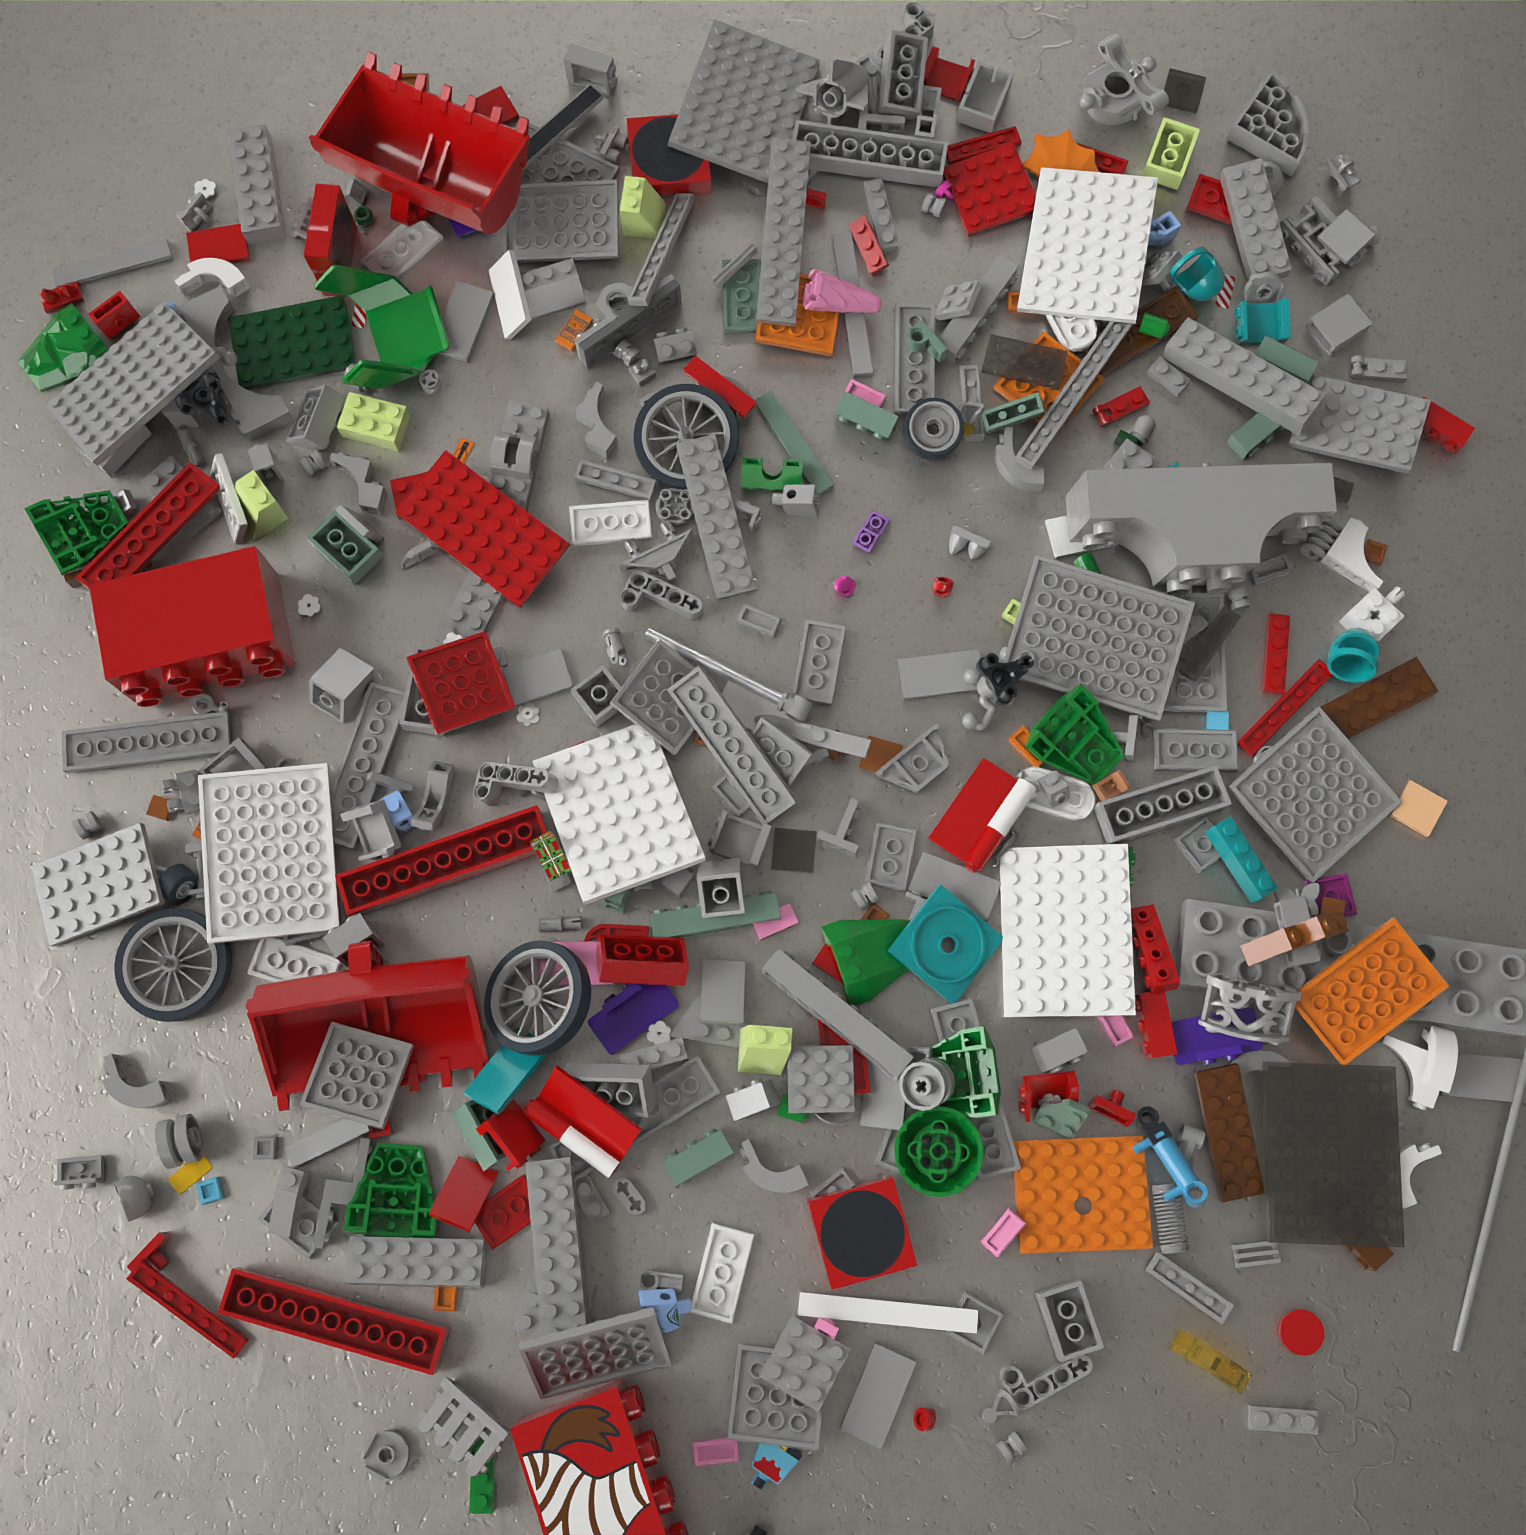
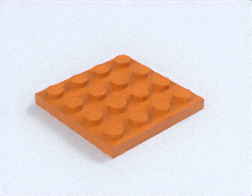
[755,273,839,357]
[993,331,1105,434]

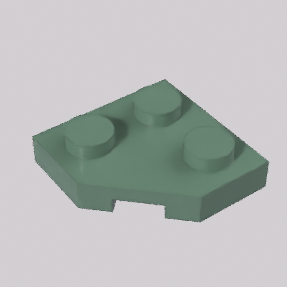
[1033,1099,1090,1139]

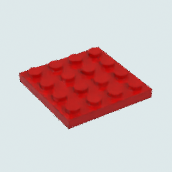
[943,142,1036,236]
[406,631,515,736]

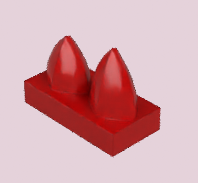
[39,281,84,314]

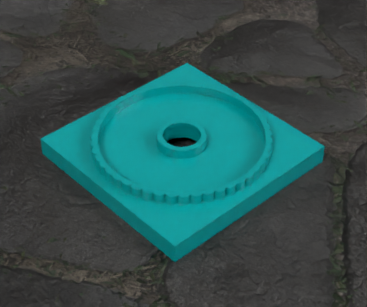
[888,884,1003,1004]

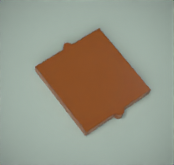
[859,735,903,773]

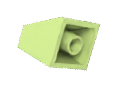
[620,176,667,239]
[235,470,288,541]
[738,1025,792,1075]

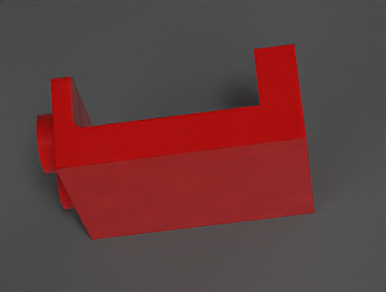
[476,1099,546,1171]

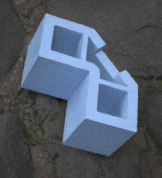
[1148,211,1181,247]

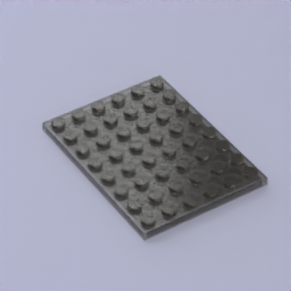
[1262,1062,1405,1247]

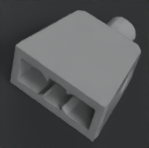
[772,485,821,519]

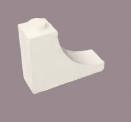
[1321,517,1383,592]
[1380,1035,1439,1111]

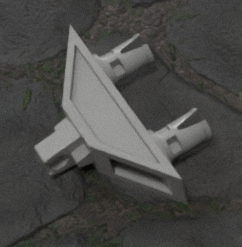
[620,520,693,584]

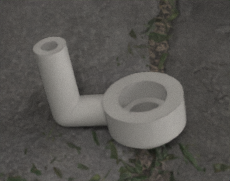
[192,694,228,715]

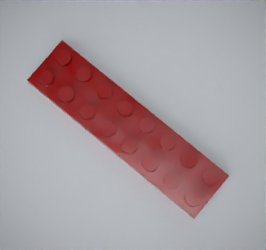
[75,462,220,589]

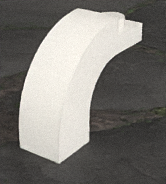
[175,258,250,298]
[1421,1026,1458,1093]
[1382,1143,1442,1211]

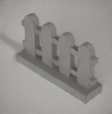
[419,1377,513,1477]

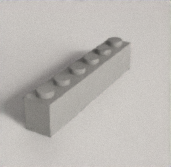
[939,254,1019,363]

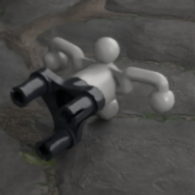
[161,347,237,425]
[962,646,1034,731]

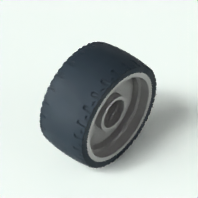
[903,397,964,460]

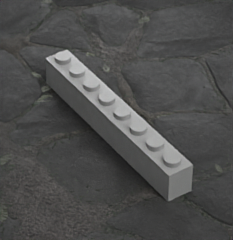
[762,949,914,1082]

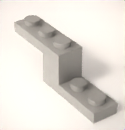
[313,1138,373,1249]

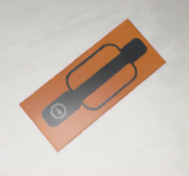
[453,437,475,463]

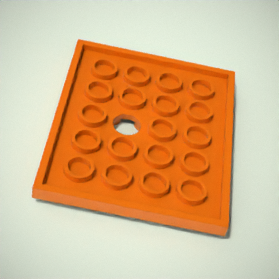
[1013,1136,1153,1254]

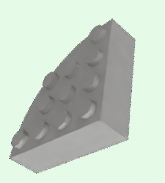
[1226,70,1309,177]

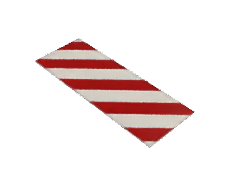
[1215,274,1236,309]
[351,304,367,328]

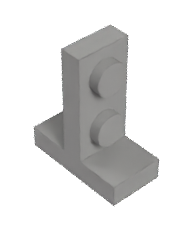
[858,107,905,134]
[816,798,861,857]

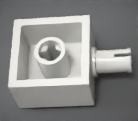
[1339,587,1405,642]

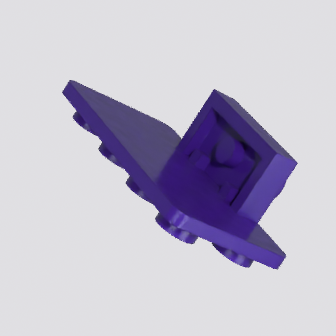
[587,983,679,1055]
[1171,1007,1263,1065]

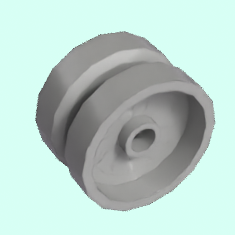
[899,1058,955,1111]
[155,1114,203,1169]

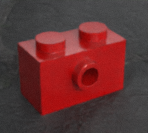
[89,291,140,339]

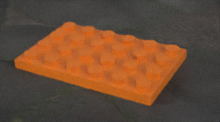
[1295,917,1449,1067]

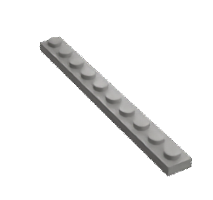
[1014,321,1133,470]

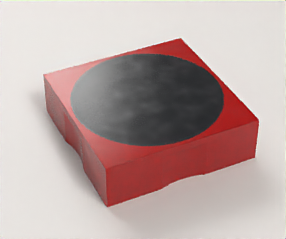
[626,114,711,197]
[303,183,357,297]
[807,1175,918,1290]

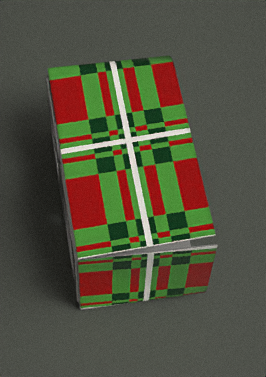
[530,831,571,882]

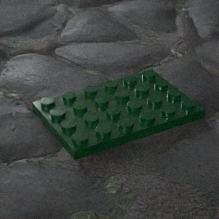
[228,295,357,390]

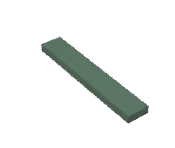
[755,390,834,495]

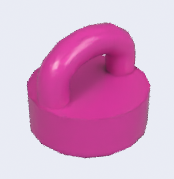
[935,180,954,200]
[834,575,856,597]

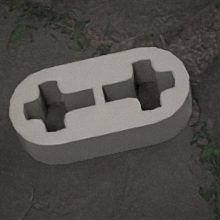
[613,1178,646,1216]

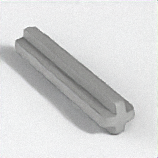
[712,243,757,288]

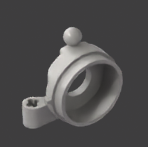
[1079,33,1169,125]

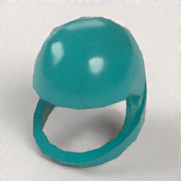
[1169,246,1225,302]
[1327,628,1379,683]

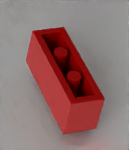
[1422,396,1475,454]
[1135,992,1178,1059]

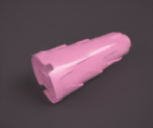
[803,269,882,314]

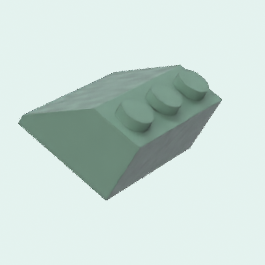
[452,1100,508,1171]

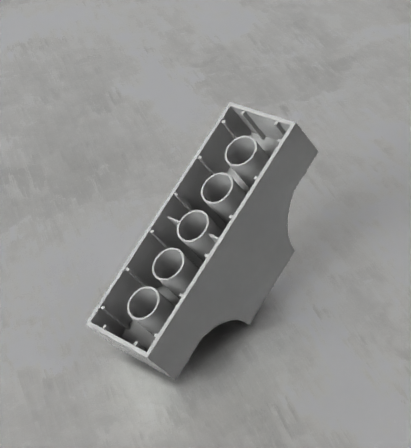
[1066,463,1337,595]

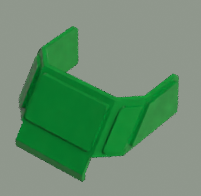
[314,265,451,389]

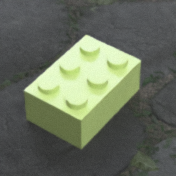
[1142,117,1200,190]
[337,392,411,452]

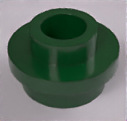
[354,206,373,226]

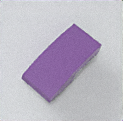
[852,510,890,553]

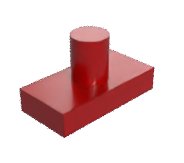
[1088,1090,1136,1127]
[127,1232,172,1272]

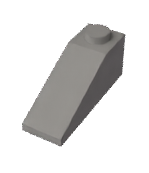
[268,1166,310,1238]

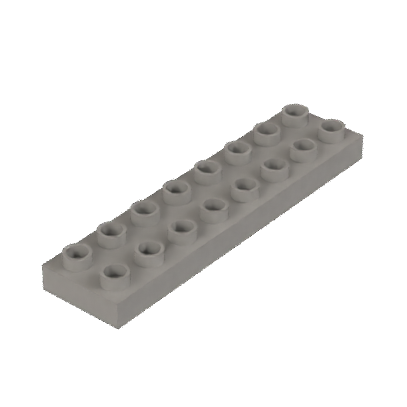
[1175,899,1526,1038]

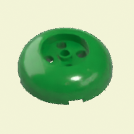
[894,1106,983,1197]

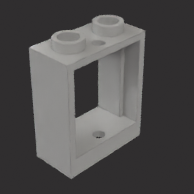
[564,43,618,96]
[199,737,268,775]

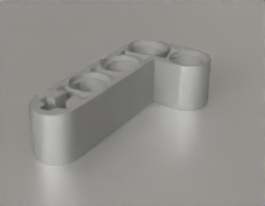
[876,2,935,68]
[620,571,703,620]
[473,762,559,806]
[999,1355,1093,1409]

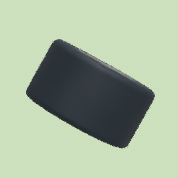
[158,864,199,905]

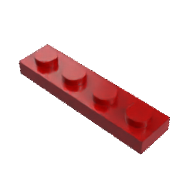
[1262,613,1290,695]

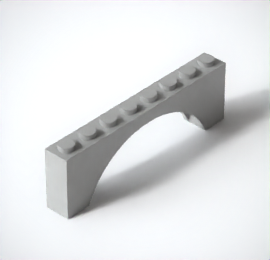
[178,286,294,441]

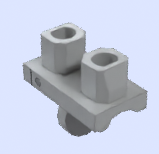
[594,125,628,164]
[1325,153,1362,192]
[176,192,213,232]

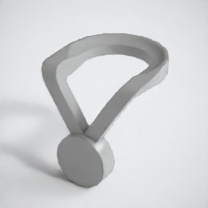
[982,1389,1020,1423]

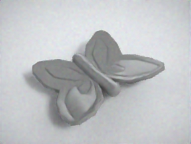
[1275,883,1320,915]

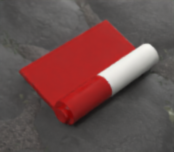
[928,758,1037,873]
[524,1065,642,1178]

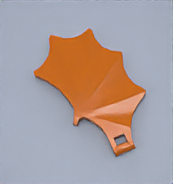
[1022,129,1099,178]

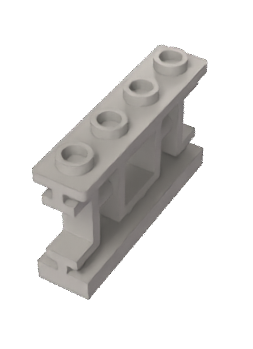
[1280,195,1367,285]

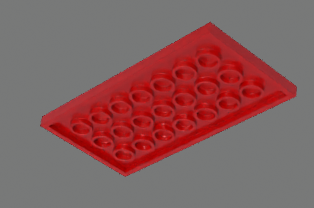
[395,450,571,609]

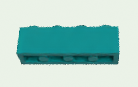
[1204,816,1278,903]

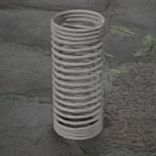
[1151,1183,1190,1254]

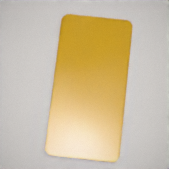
[168,1155,212,1194]

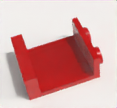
[923,46,975,103]
[1018,1071,1079,1122]

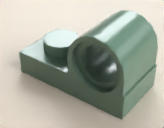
[907,320,947,362]

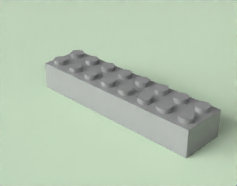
[793,120,948,188]
[1163,317,1326,436]
[525,1157,589,1336]

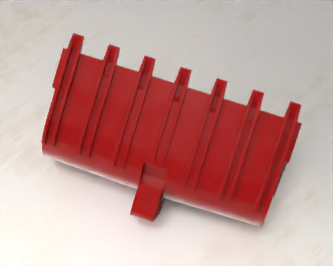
[309,52,530,234]
[245,941,489,1112]

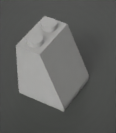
[309,648,374,723]
[697,858,745,918]

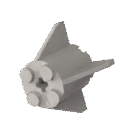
[796,58,868,126]

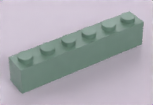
[650,891,781,938]

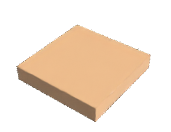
[1389,780,1448,837]

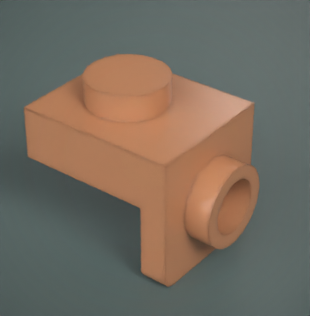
[1092,770,1130,801]

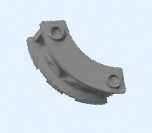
[1198,973,1302,1045]

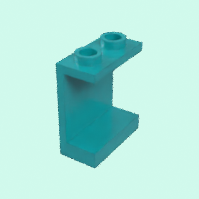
[1234,298,1291,344]

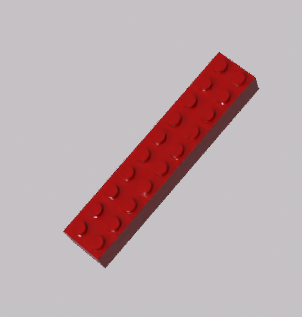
[335,805,548,917]
[217,1267,451,1375]

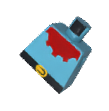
[751,1444,803,1490]

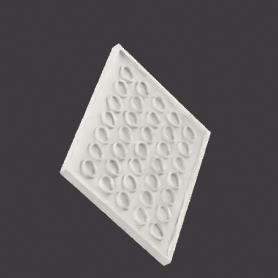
[1017,167,1158,324]
[532,724,706,905]
[198,763,340,944]
[1000,844,1136,1018]

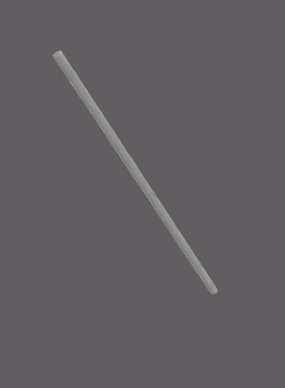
[1452,1049,1526,1353]

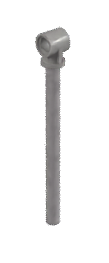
[645,627,813,723]

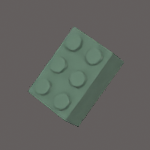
[307,510,383,585]

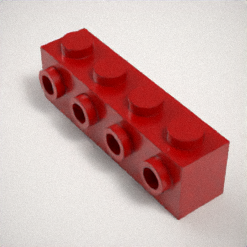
[1131,904,1180,995]

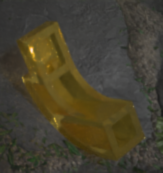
[1169,1329,1252,1395]

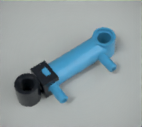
[1132,1106,1208,1208]

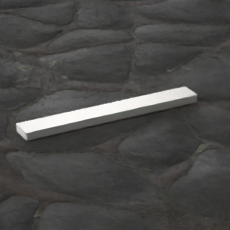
[798,1292,978,1334]

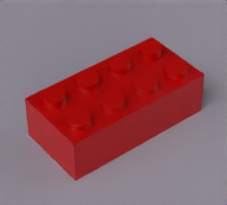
[596,934,689,986]

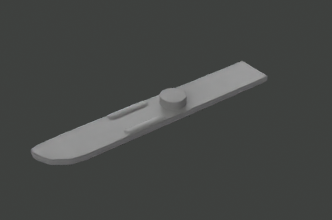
[754,715,872,758]

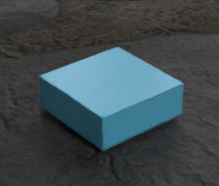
[1206,710,1229,730]
[196,1177,225,1205]

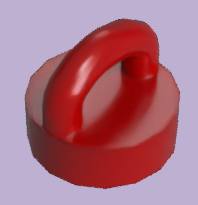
[932,576,954,597]
[913,1407,936,1432]

